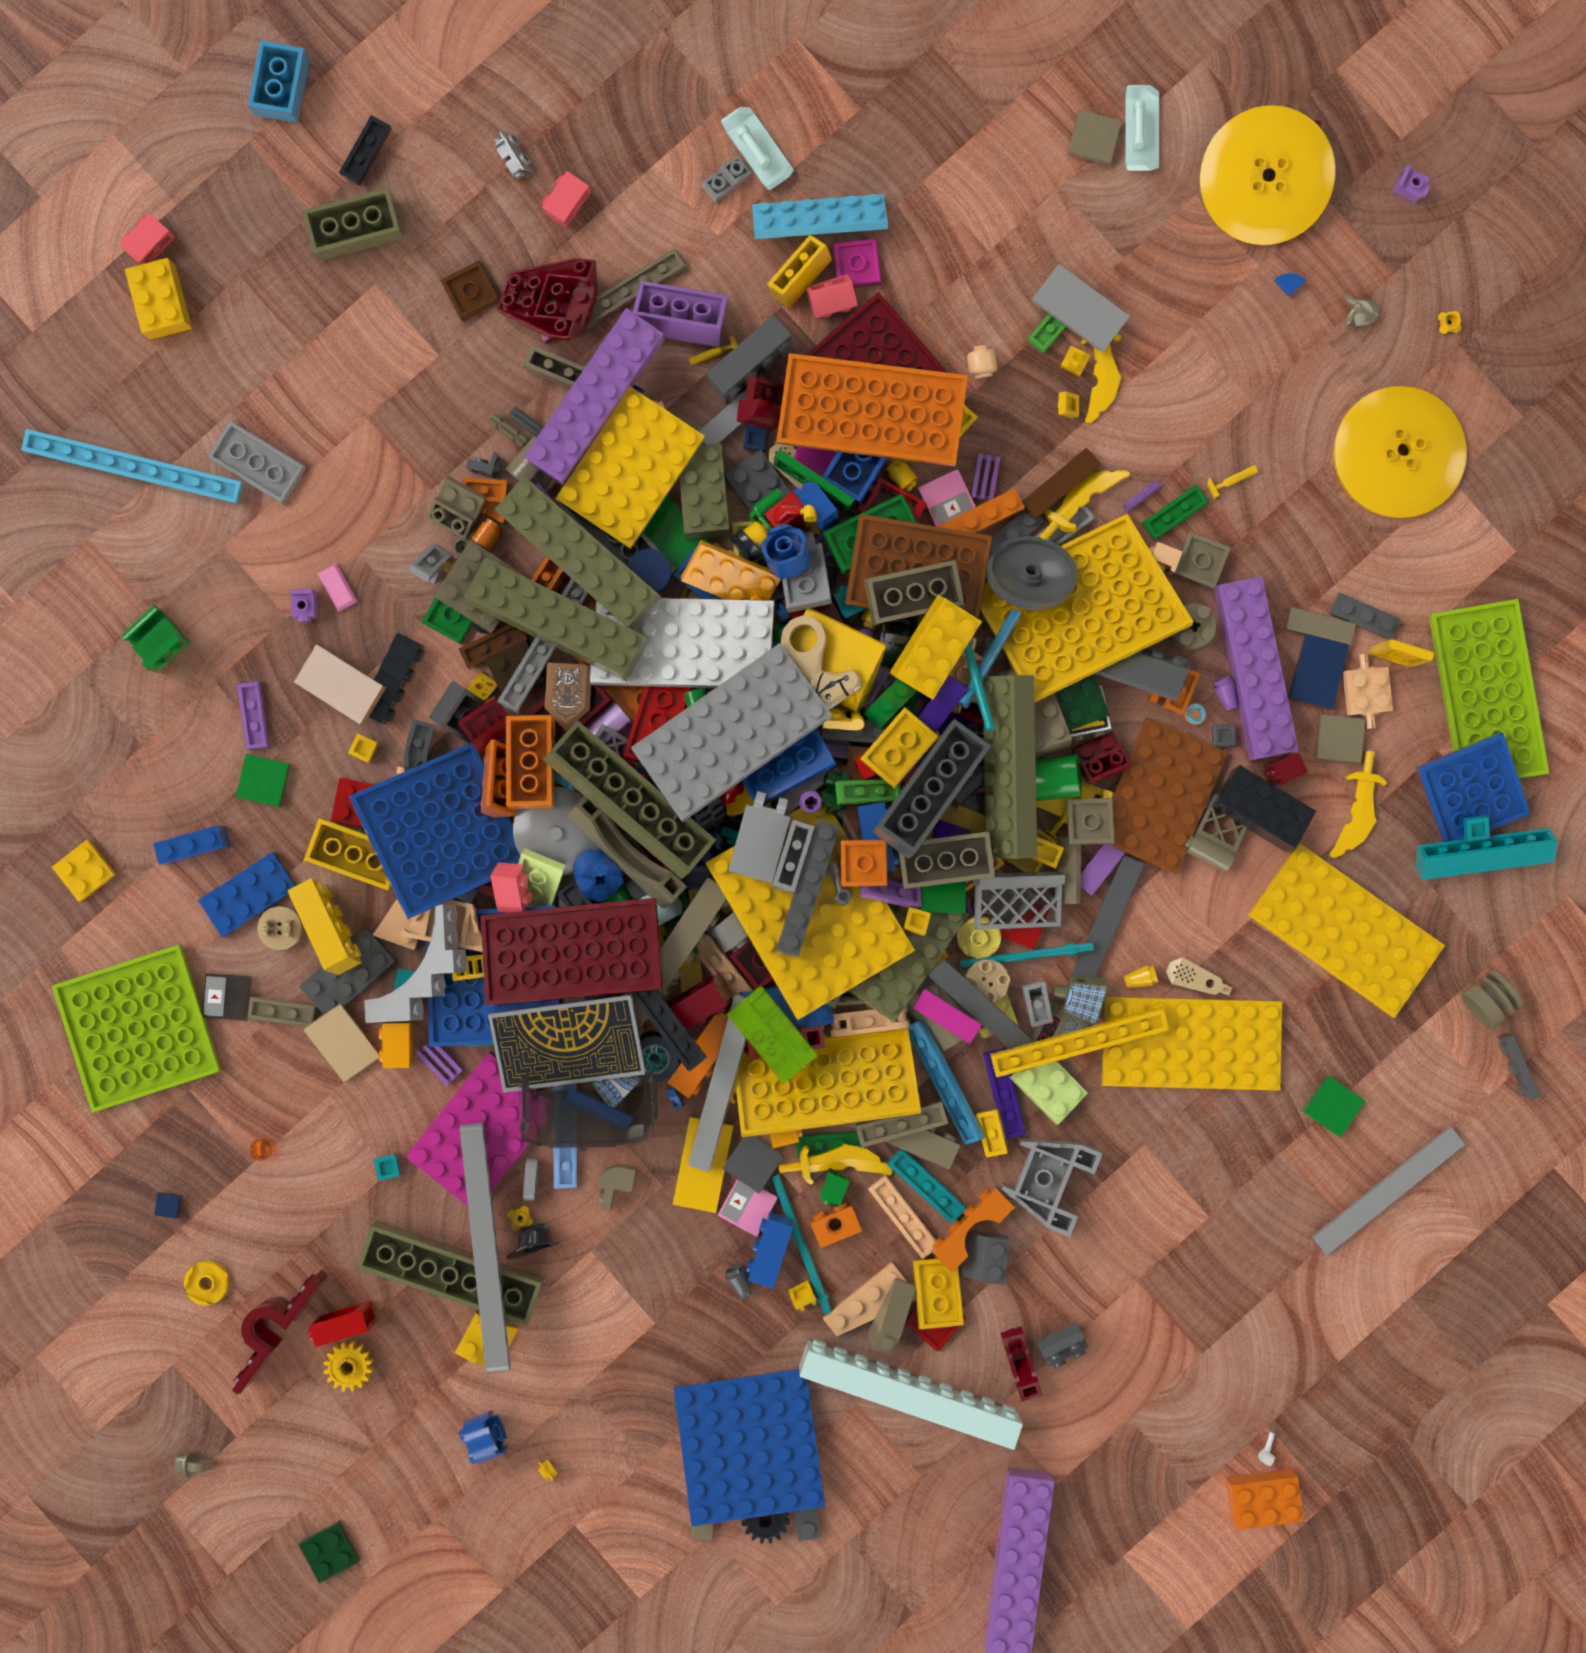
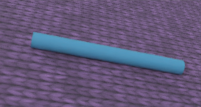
[958,609,1021,708]

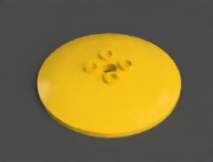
[1200,105,1335,245]
[1333,386,1467,519]

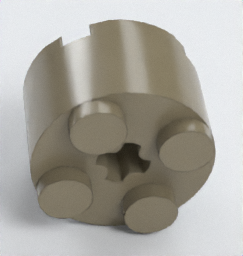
[1169,604,1216,651]

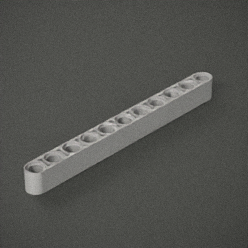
[460,1122,510,1374]

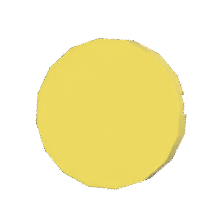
[957,915,1001,958]

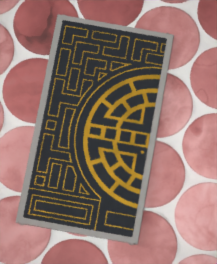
[488,994,646,1093]

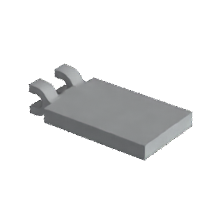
[782,531,832,613]
[728,791,790,883]

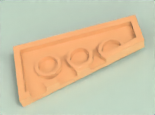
[373,899,419,950]
[823,1262,916,1336]

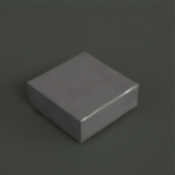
[1212,724,1236,747]

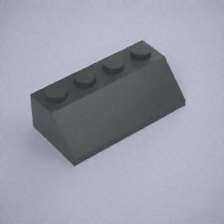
[1094,648,1192,701]

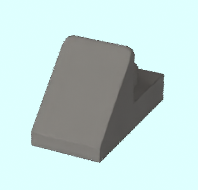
[409,543,452,583]
[1022,980,1053,1027]

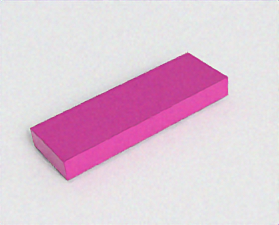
[912,988,982,1044]

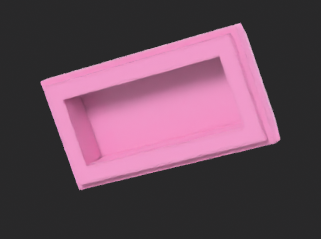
[317,563,358,612]

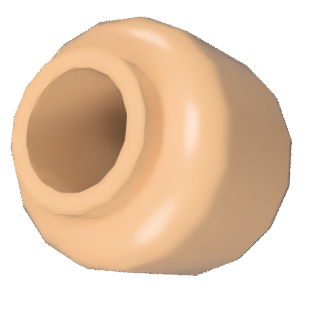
[967,345,997,379]

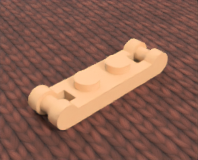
[830,1005,910,1037]

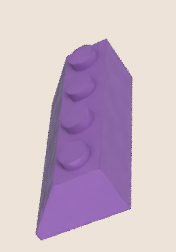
[633,281,728,347]

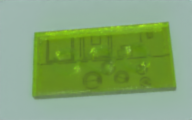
[726,985,819,1085]

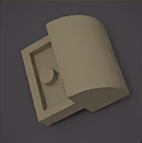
[505,436,556,492]
[426,476,487,540]

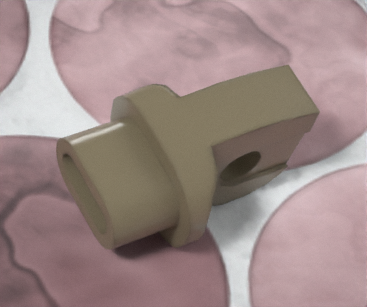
[175,1452,212,1477]

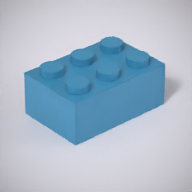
[248,40,310,123]

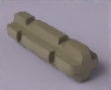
[489,414,529,448]

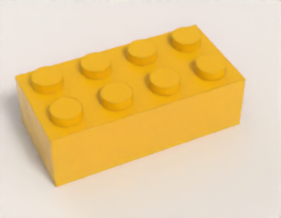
[889,595,982,700]
[304,818,393,890]
[287,878,362,975]

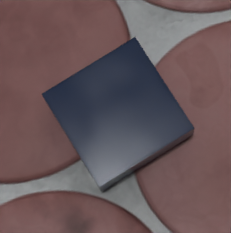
[743,426,768,452]
[154,1192,182,1219]

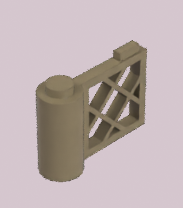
[1185,794,1247,872]

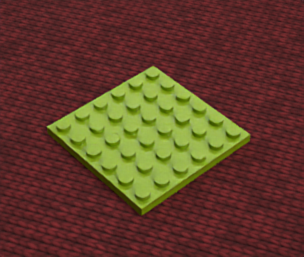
[52,944,222,1113]

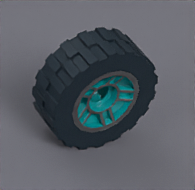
[636,1031,679,1083]

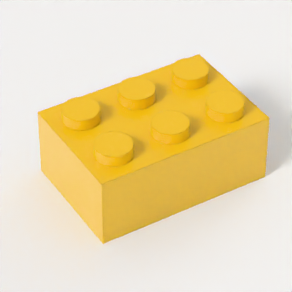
[125,258,192,340]

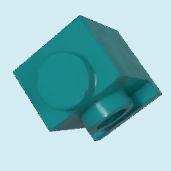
[831,585,866,622]

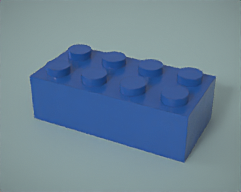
[822,452,888,506]

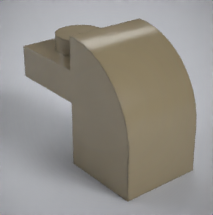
[596,1164,637,1211]

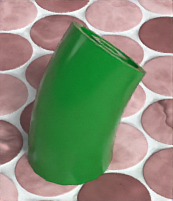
[1035,754,1082,802]

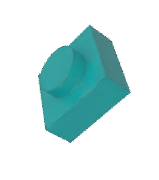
[1464,815,1490,842]
[720,827,739,848]
[373,1153,402,1181]

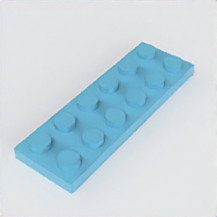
[752,194,888,239]

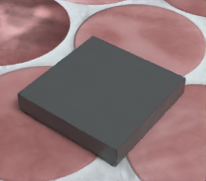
[722,1136,784,1194]

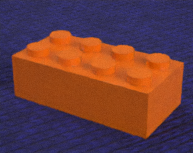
[506,715,555,810]

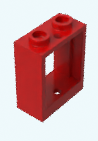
[857,478,927,522]
[308,1300,377,1348]

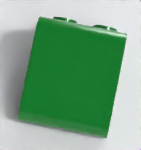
[121,604,191,673]

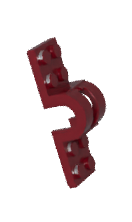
[231,1270,327,1395]

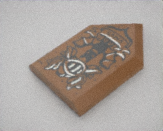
[545,663,591,731]

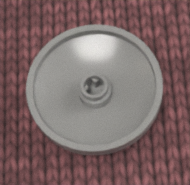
[513,786,599,876]

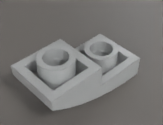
[701,155,751,203]

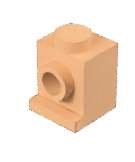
[1149,542,1183,575]

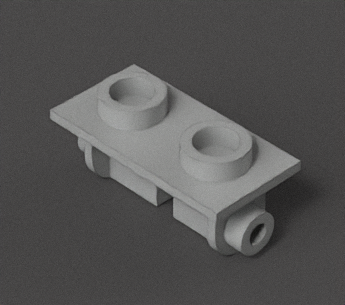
[494,131,534,179]

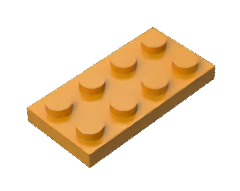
[681,540,781,601]

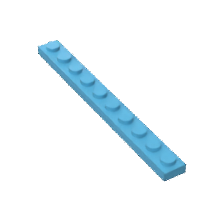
[21,429,243,504]

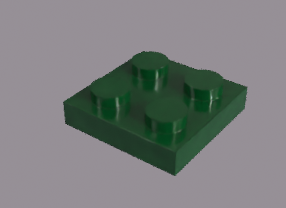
[1054,674,1110,731]
[298,1520,360,1584]

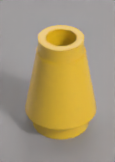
[1124,965,1158,988]

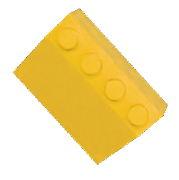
[791,608,887,711]

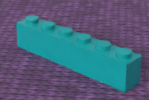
[1415,828,1558,880]

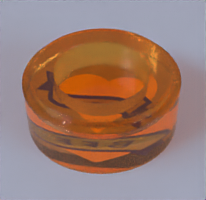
[250,1138,274,1161]

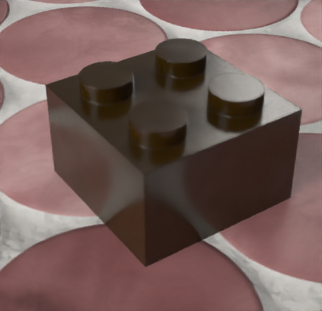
[485,640,546,694]

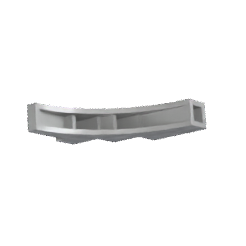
[365,905,467,1023]

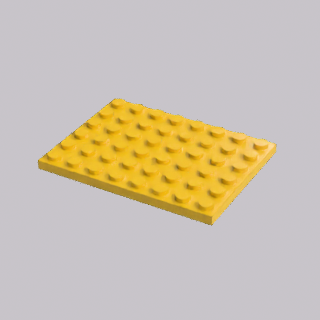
[980,514,1193,703]
[705,806,915,1020]

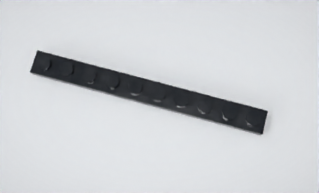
[557,879,708,1071]

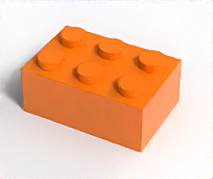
[1225,1469,1304,1530]

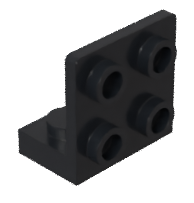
[879,622,917,666]

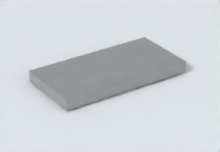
[1032,264,1130,353]
[207,420,307,505]

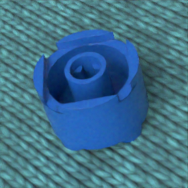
[761,525,811,579]
[573,848,623,902]
[459,1410,508,1464]

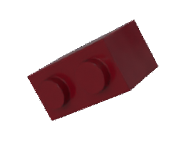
[1264,752,1308,785]

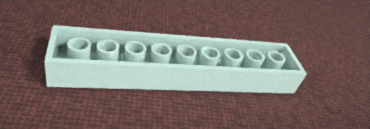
[799,1339,1023,1450]

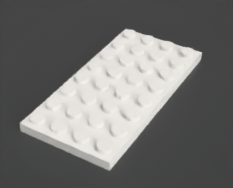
[590,598,775,688]

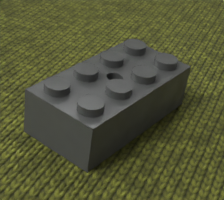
[706,315,791,404]

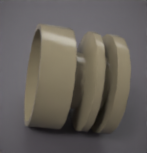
[1461,970,1524,1030]

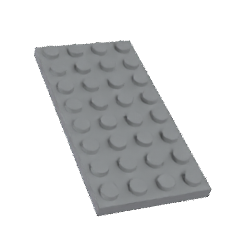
[631,643,833,822]

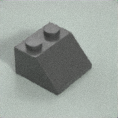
[428,680,485,743]
[959,1231,1009,1285]

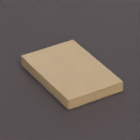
[304,1003,379,1082]

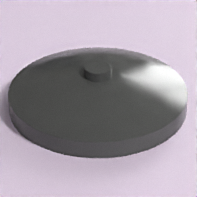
[987,536,1077,610]

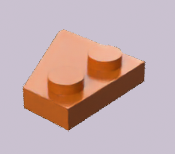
[462,477,508,524]

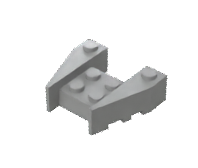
[1001,1138,1103,1237]

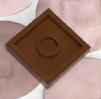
[440,260,500,321]

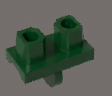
[820,770,850,815]

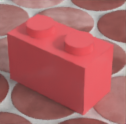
[542,171,591,229]
[119,213,175,265]
[805,274,858,319]
[491,862,532,913]

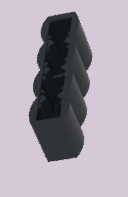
[369,632,425,725]

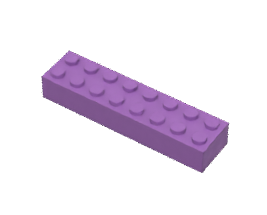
[524,308,665,486]
[1213,576,1299,761]
[983,1467,1054,1653]

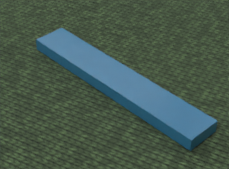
[908,1018,985,1145]

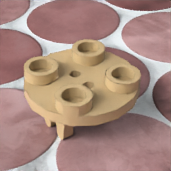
[257,906,303,951]
[965,959,1010,1003]

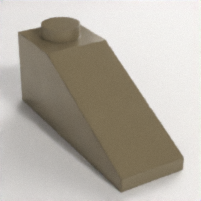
[867,1278,916,1355]

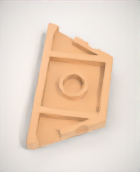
[400,900,483,952]

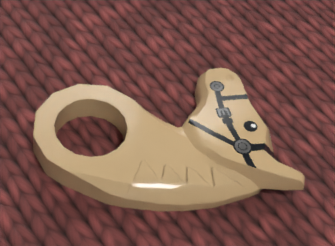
[781,616,862,710]

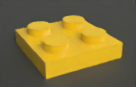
[52,840,117,902]

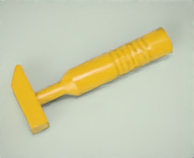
[688,335,738,366]
[1207,465,1258,499]

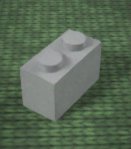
[708,912,749,953]

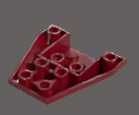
[497,258,598,341]

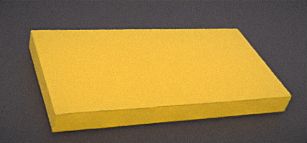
[672,1116,734,1213]

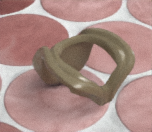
[1344,293,1379,330]

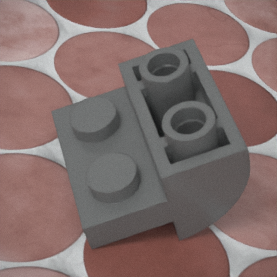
[1036,1323,1088,1369]

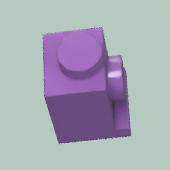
[1392,165,1431,203]
[290,589,318,623]

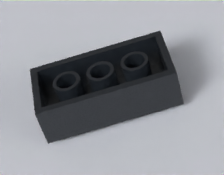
[1211,765,1316,852]

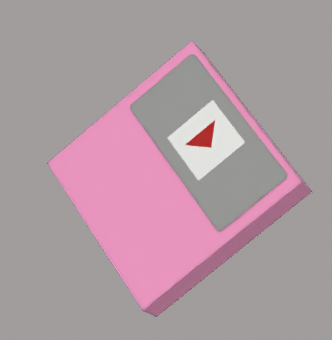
[918,469,976,527]
[718,1179,778,1237]

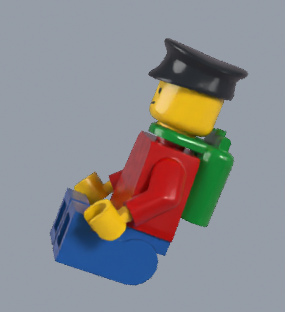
[728,482,840,562]

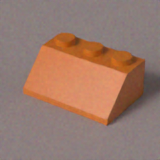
[481,740,517,818]

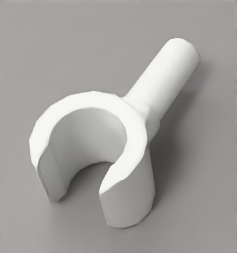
[1258,1432,1275,1466]

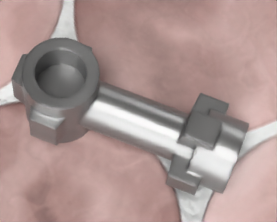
[826,863,852,907]

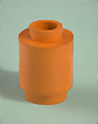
[471,518,502,551]

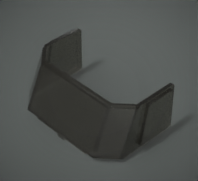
[519,1071,658,1151]

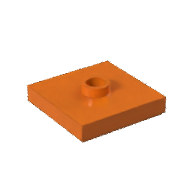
[841,840,887,887]

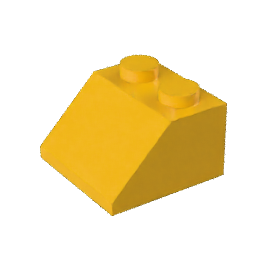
[455,1310,519,1366]

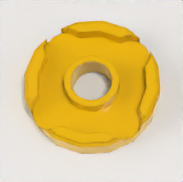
[184,1260,230,1306]

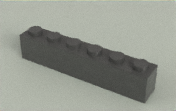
[775,819,840,959]

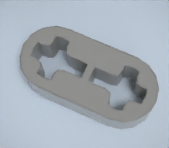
[523,1158,539,1201]

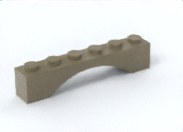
[566,796,687,909]

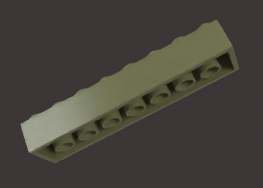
[495,476,661,630]
[464,558,648,682]
[983,675,1037,859]
[543,720,716,879]
[357,1221,545,1326]

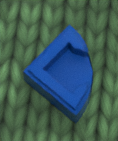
[1274,273,1306,297]
[775,601,790,623]
[666,1087,684,1109]

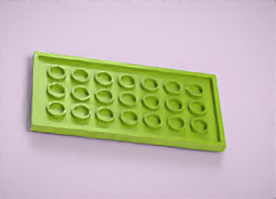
[1428,599,1549,778]

